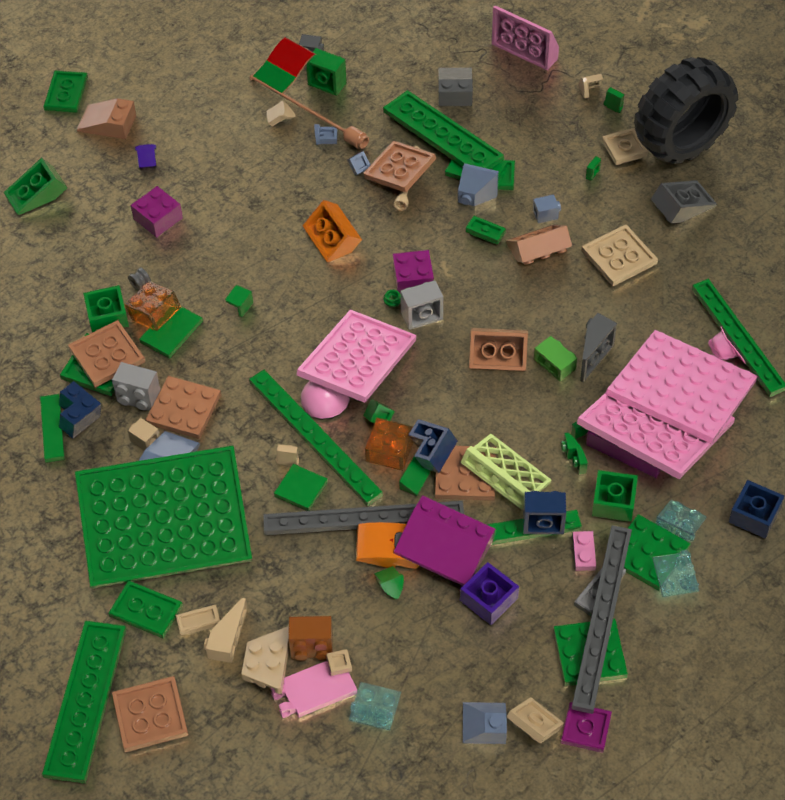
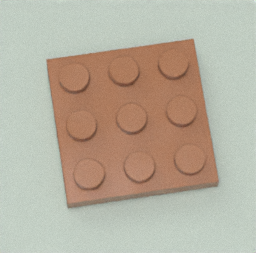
[363,141,436,192]
[68,320,145,387]
[146,376,221,439]
[435,446,496,501]
[112,676,189,752]

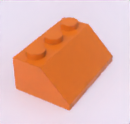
[302,200,362,262]

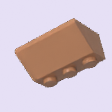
[506,224,572,265]
[469,328,528,371]

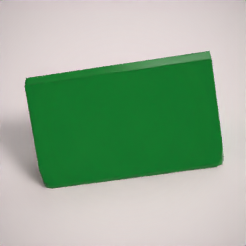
[399,453,431,496]

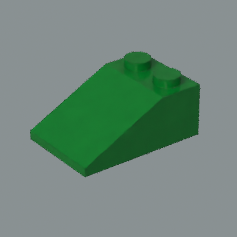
[3,157,68,215]

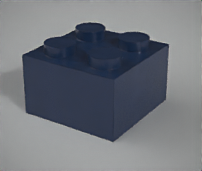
[729,480,785,539]
[523,491,566,535]

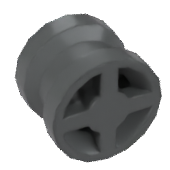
[128,267,151,291]

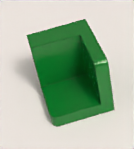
[225,285,253,317]
[363,399,395,428]

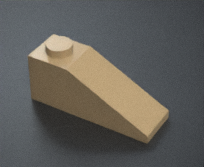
[204,598,248,663]

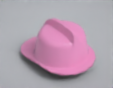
[708,326,746,364]

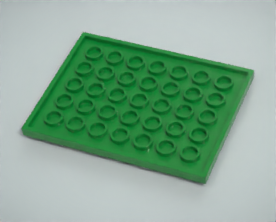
[75,445,253,589]

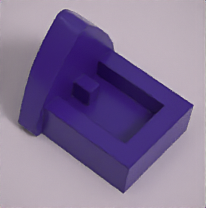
[135,144,157,168]

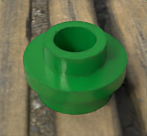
[383,289,401,307]

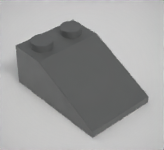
[438,67,473,106]
[651,180,717,223]
[580,313,617,383]

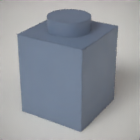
[533,194,561,223]

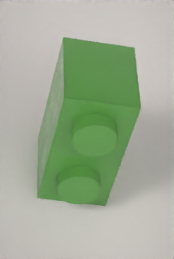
[534,336,577,381]

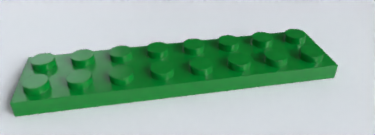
[383,90,504,169]
[42,621,127,784]

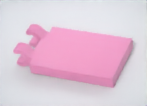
[271,660,357,718]

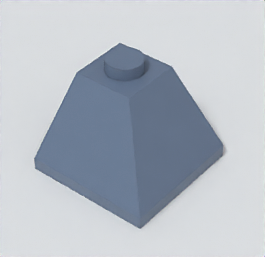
[458,163,499,206]
[463,702,507,744]

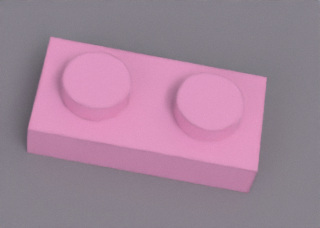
[572,531,596,571]

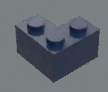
[59,381,101,438]
[409,419,458,473]

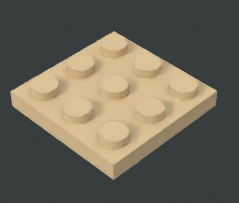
[581,224,658,286]

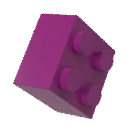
[130,186,183,238]
[393,250,434,294]

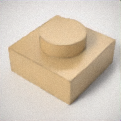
[327,649,352,676]

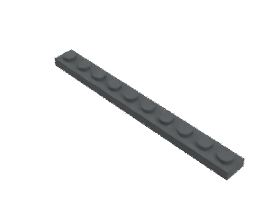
[263,500,464,535]
[572,525,632,714]

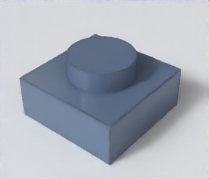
[347,151,371,175]

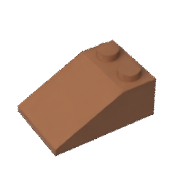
[77,98,136,140]

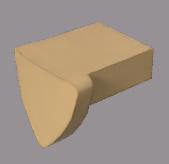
[578,74,603,99]
[266,100,296,127]
[275,444,299,466]

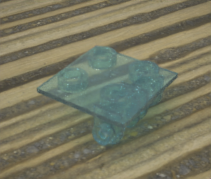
[656,500,707,541]
[652,550,699,597]
[349,682,401,730]

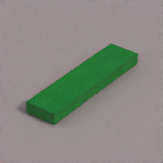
[40,394,65,463]

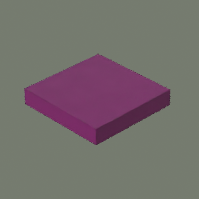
[561,702,612,753]

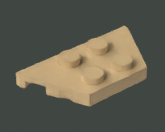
[241,627,290,694]

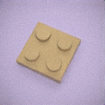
[602,128,648,165]
[507,697,564,744]

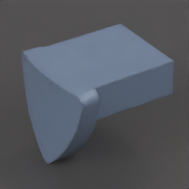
[314,124,338,145]

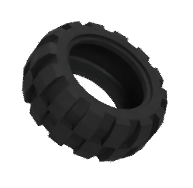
[634,57,739,164]

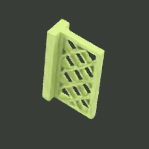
[461,434,552,510]

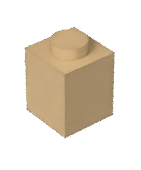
[128,418,160,451]

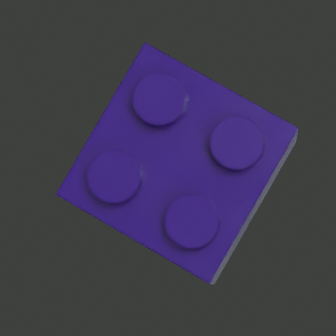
[460,562,519,625]

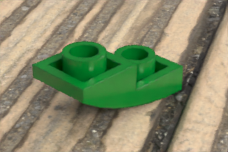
[561,432,588,475]

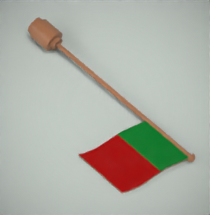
[249,37,369,149]

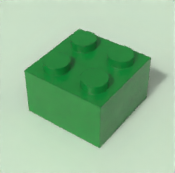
[306,48,347,96]
[83,285,129,333]
[592,470,638,522]

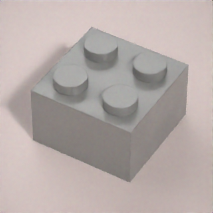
[400,280,444,330]
[112,362,161,411]

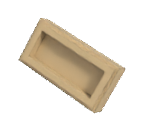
[176,605,220,636]

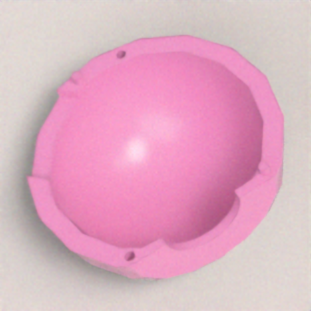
[301,381,350,419]

